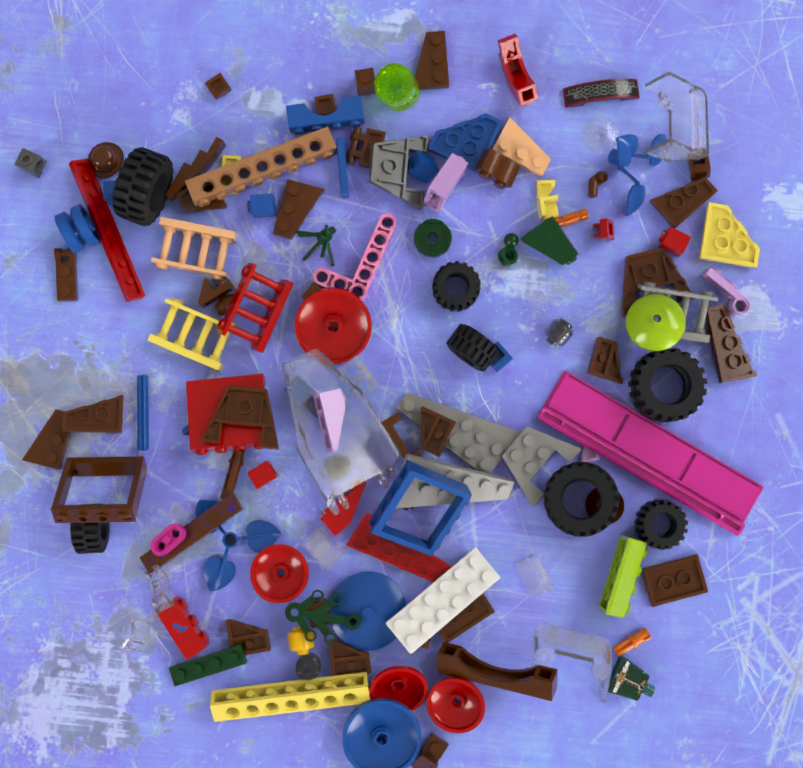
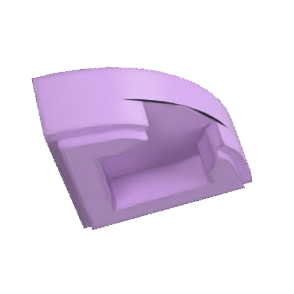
[580,447,600,463]

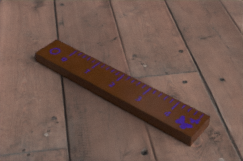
[139,493,244,574]

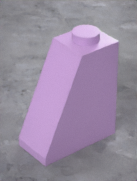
[423,153,468,214]

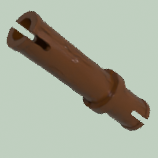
[220,449,246,499]

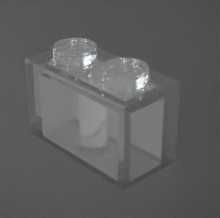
[301,526,345,571]

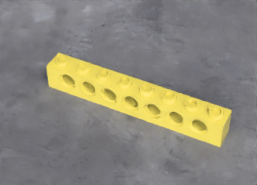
[210,672,370,722]

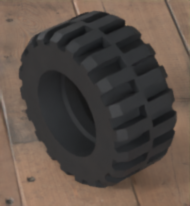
[112,147,174,226]
[628,348,708,422]
[543,462,619,537]

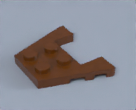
[621,247,694,316]
[201,385,279,450]

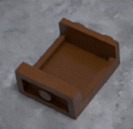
[381,412,423,458]

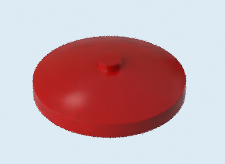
[295,287,372,364]

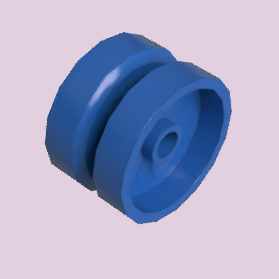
[54,204,100,254]

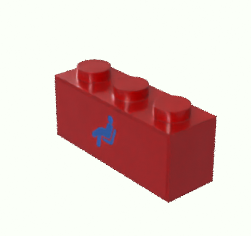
[155,595,210,660]

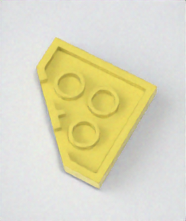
[699,202,760,268]

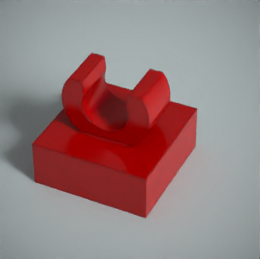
[593,218,614,241]

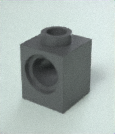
[14,148,47,178]

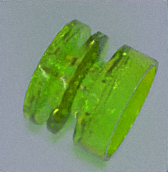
[374,63,420,111]

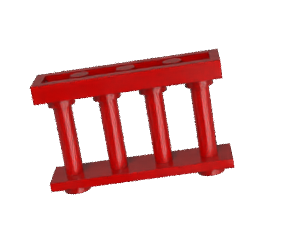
[217,263,294,353]

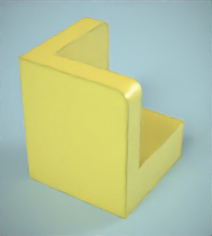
[536,195,559,221]

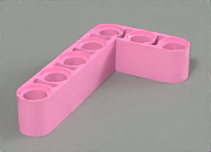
[313,213,396,301]

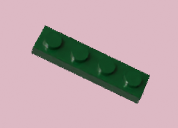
[169,643,247,686]

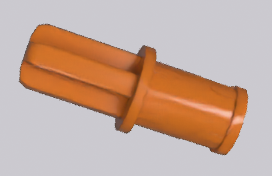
[613,627,651,656]

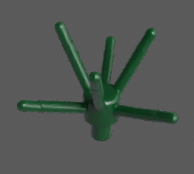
[296,225,336,266]

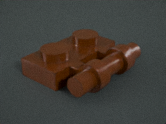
[346,126,386,168]

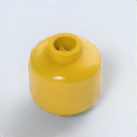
[288,626,315,655]

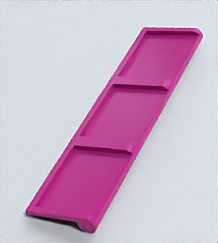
[537,370,763,536]

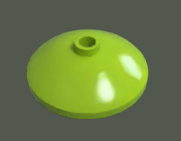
[626,294,686,351]

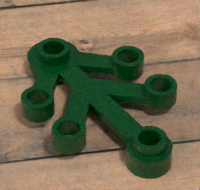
[285,590,361,645]

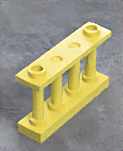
[147,298,236,372]

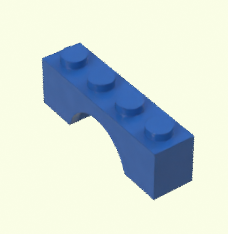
[286,96,365,135]

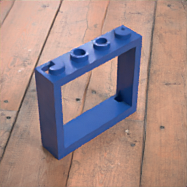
[369,460,472,556]

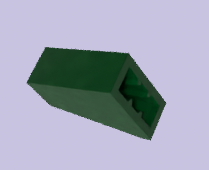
[520,215,578,265]

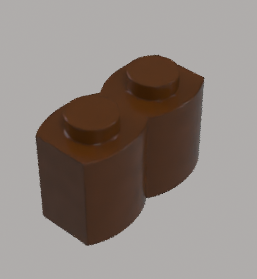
[475,148,520,189]

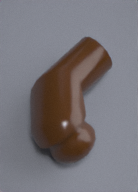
[588,171,608,197]
[215,294,234,316]

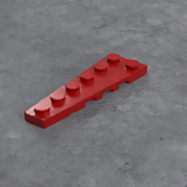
[346,512,452,582]

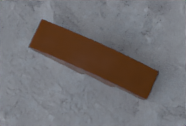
[165,137,226,201]

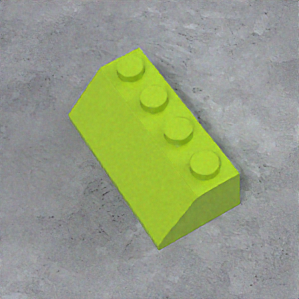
[598,535,648,618]

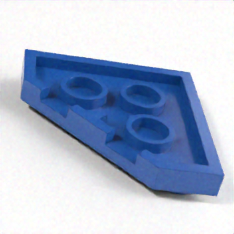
[428,113,503,173]

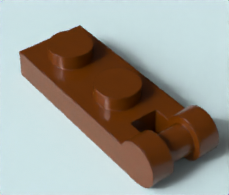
[54,247,78,302]

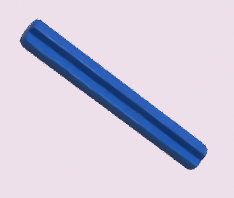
[137,375,149,451]

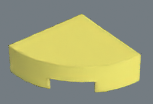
[536,180,556,200]

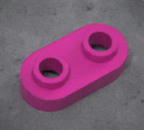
[150,524,186,556]

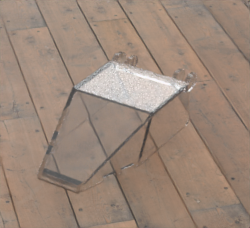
[282,349,401,515]

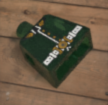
[604,655,655,701]

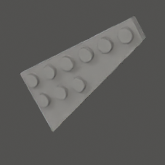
[396,392,520,474]
[395,454,515,509]

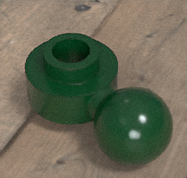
[498,233,519,266]

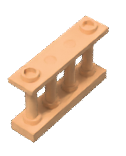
[151,217,238,281]

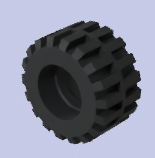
[432,261,481,312]
[446,324,499,372]
[634,500,688,550]
[70,503,110,554]

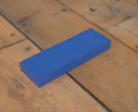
[336,137,349,198]

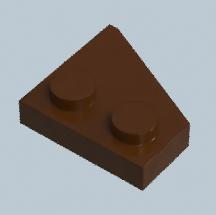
[586,336,623,384]
[421,406,456,457]

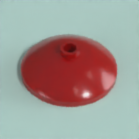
[250,544,309,603]
[369,666,428,711]
[426,677,485,733]

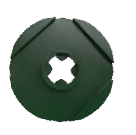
[414,219,452,258]

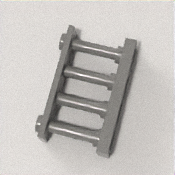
[637,281,718,343]

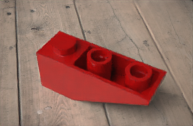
[320,480,367,536]

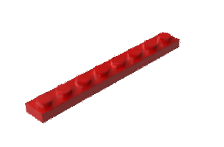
[69,159,146,302]

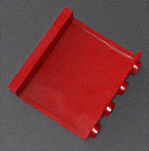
[186,373,266,455]

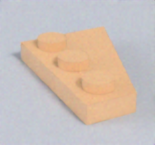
[493,117,551,177]

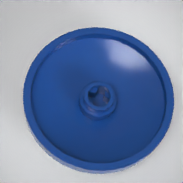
[329,571,406,650]
[343,698,421,768]

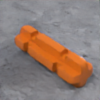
[555,209,589,227]

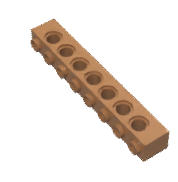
[185,126,337,207]

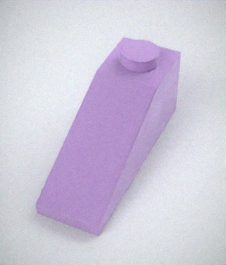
[313,388,346,452]

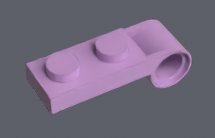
[700,268,750,315]

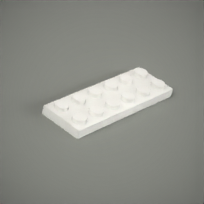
[386,547,501,654]

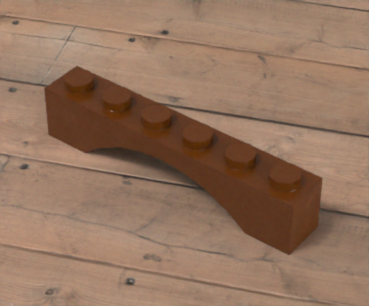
[437,642,558,701]

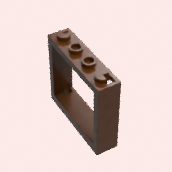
[51,456,147,524]

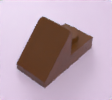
[198,277,236,308]
[411,732,449,768]

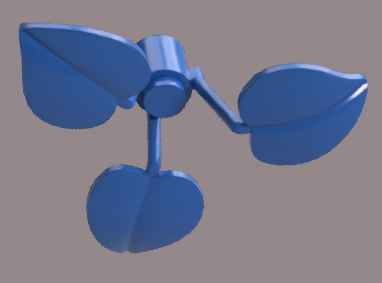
[608,134,667,216]
[196,500,281,591]

